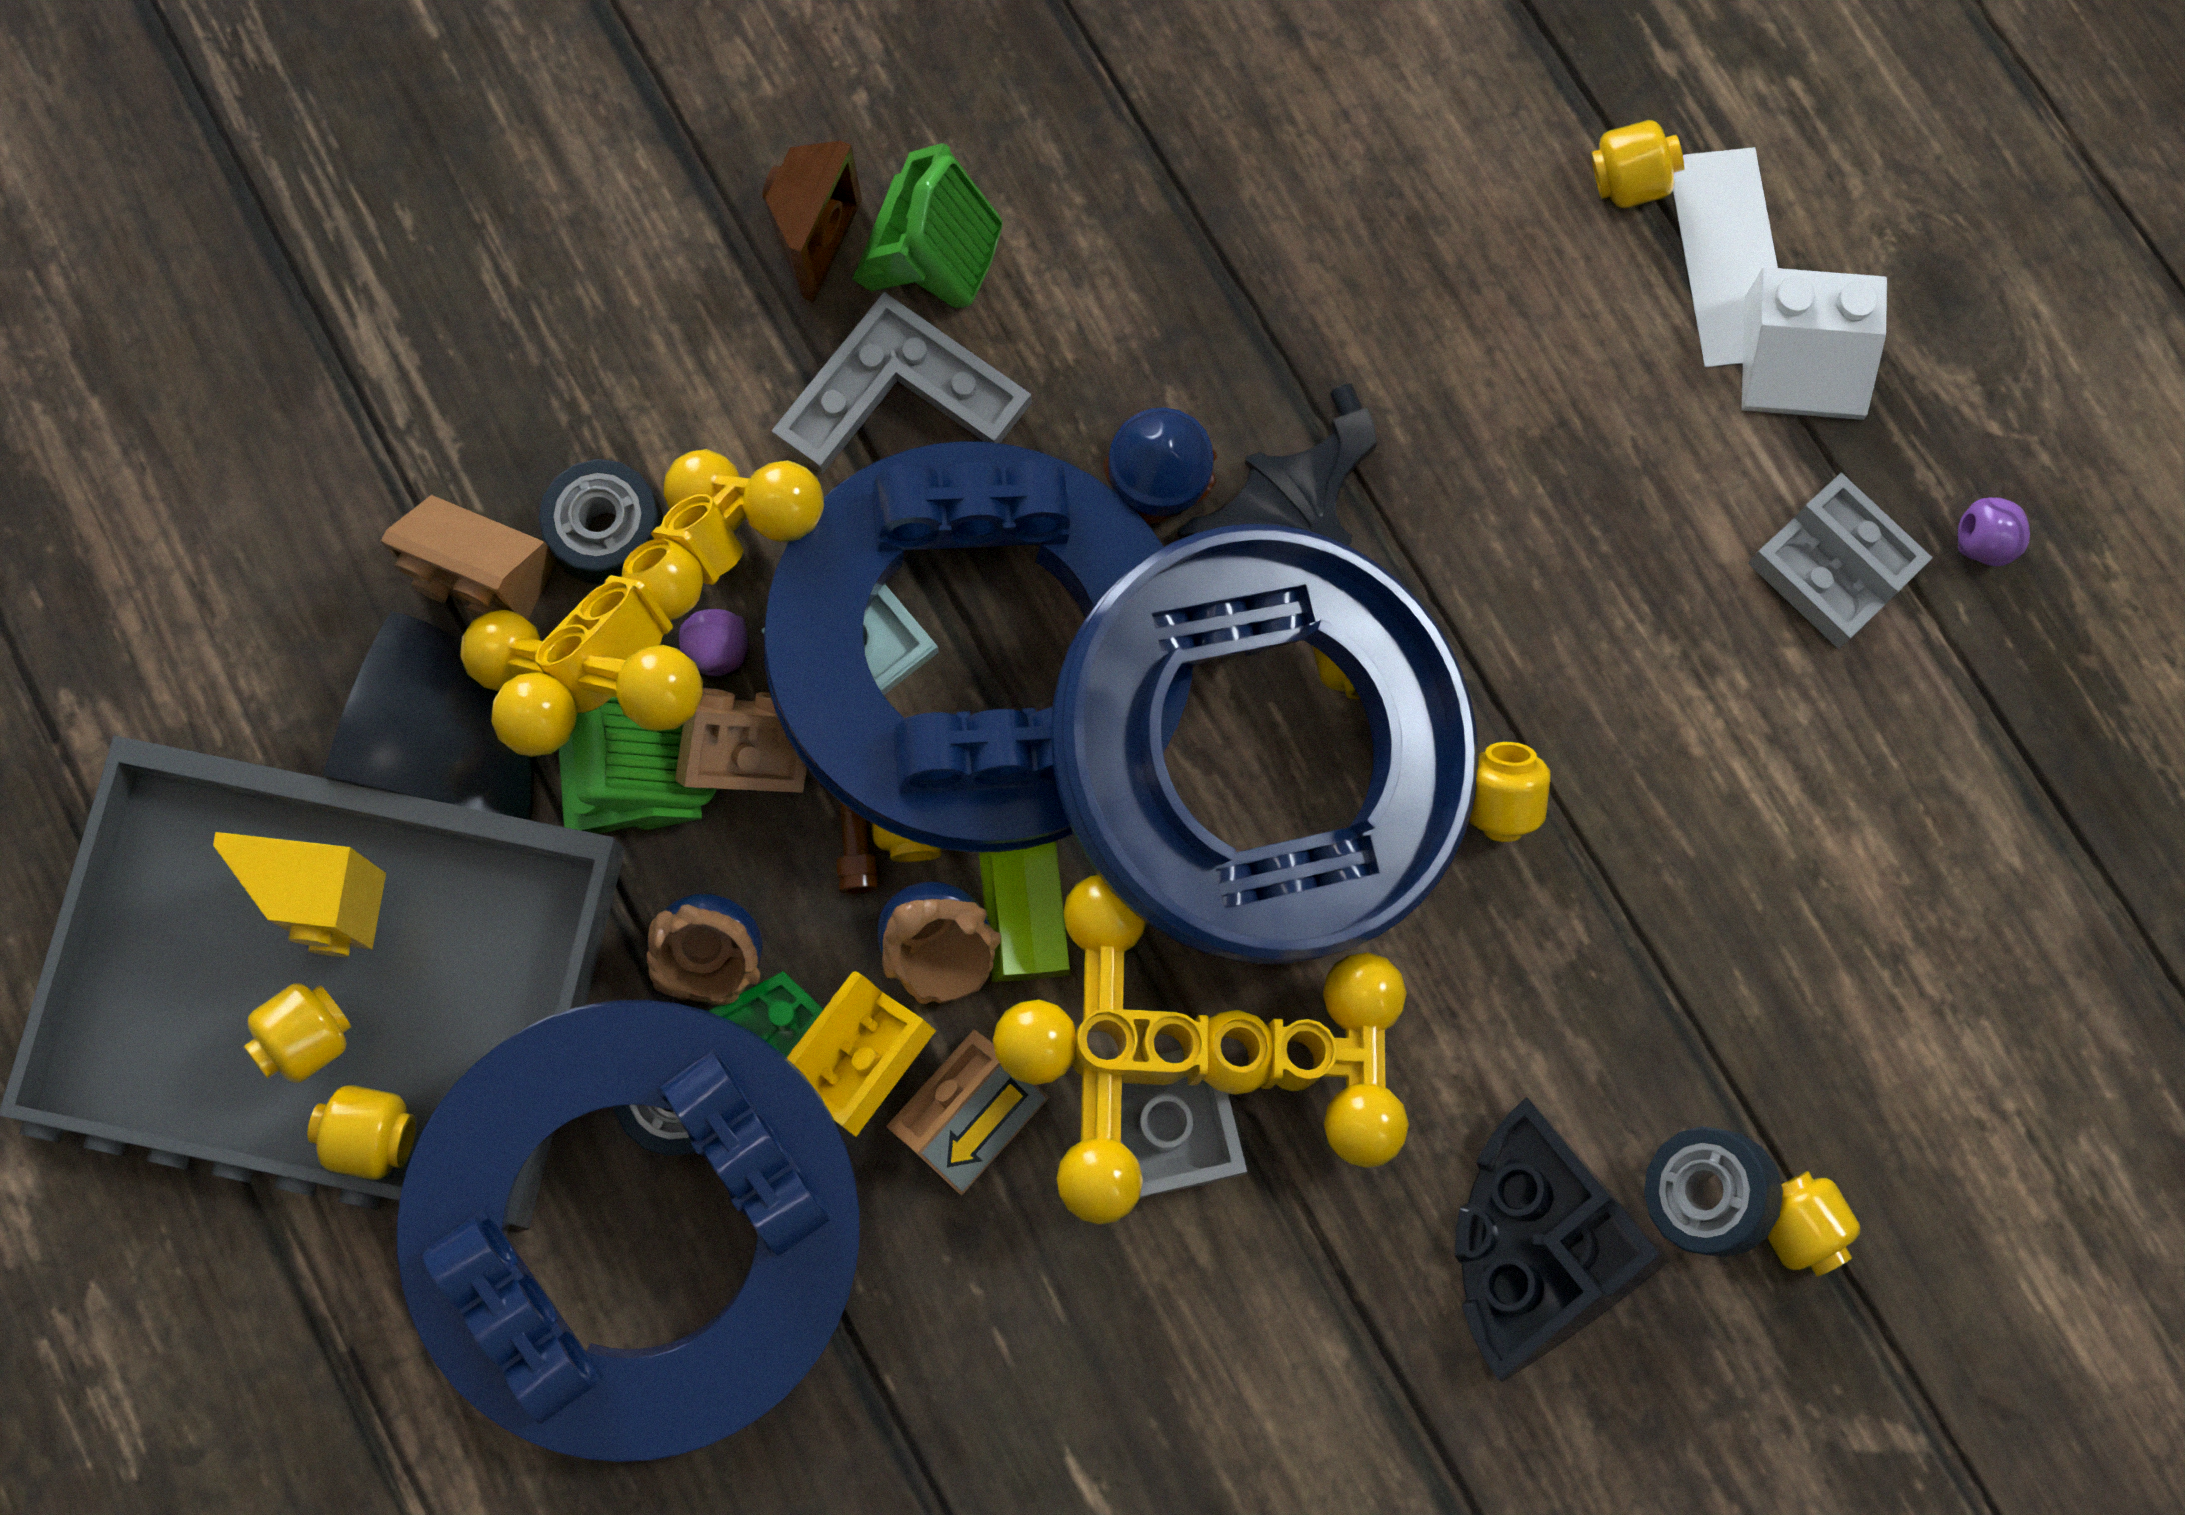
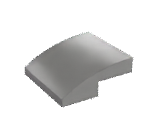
[1748,473,1933,649]

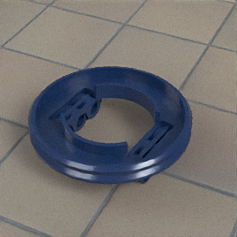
[764,441,1193,852]
[1051,524,1479,964]
[397,1000,860,1462]

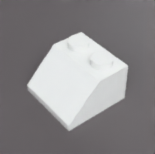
[1742,267,1887,420]

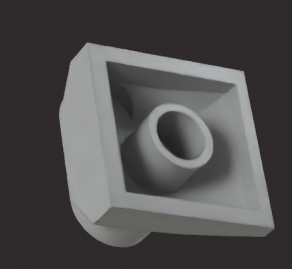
[1121,1049,1247,1198]

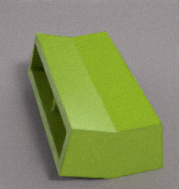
[979,841,1070,982]

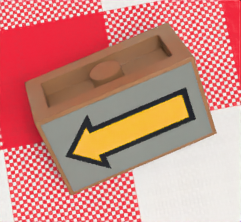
[886,1029,1049,1196]

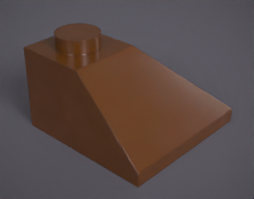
[762,140,862,303]

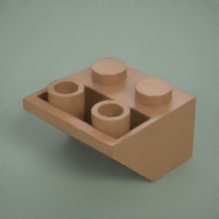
[381,495,557,620]

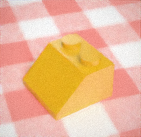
[213,832,386,958]

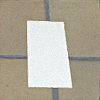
[1673,147,1778,367]

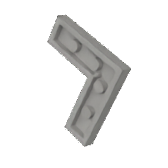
[771,292,1032,474]

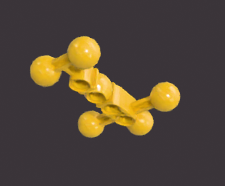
[460,449,824,757]
[993,875,1409,1224]

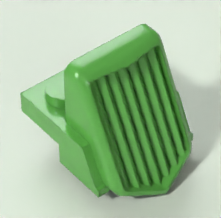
[852,143,1003,309]
[559,697,717,834]

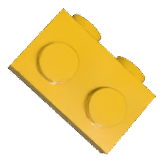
[787,971,936,1137]

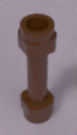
[836,802,878,894]

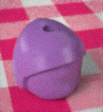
[1958,497,2030,566]
[679,609,748,676]

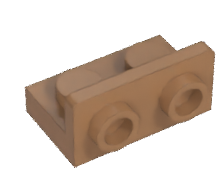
[675,688,807,793]

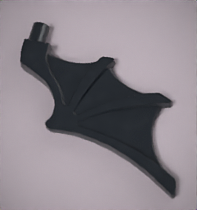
[1177,383,1377,546]

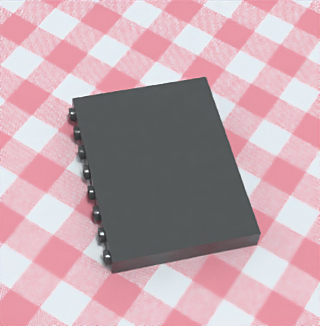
[0,735,625,1237]

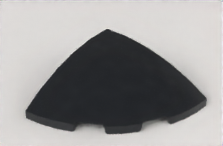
[323,611,534,820]
[1455,1097,1670,1382]

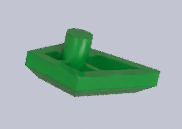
[708,971,824,1058]

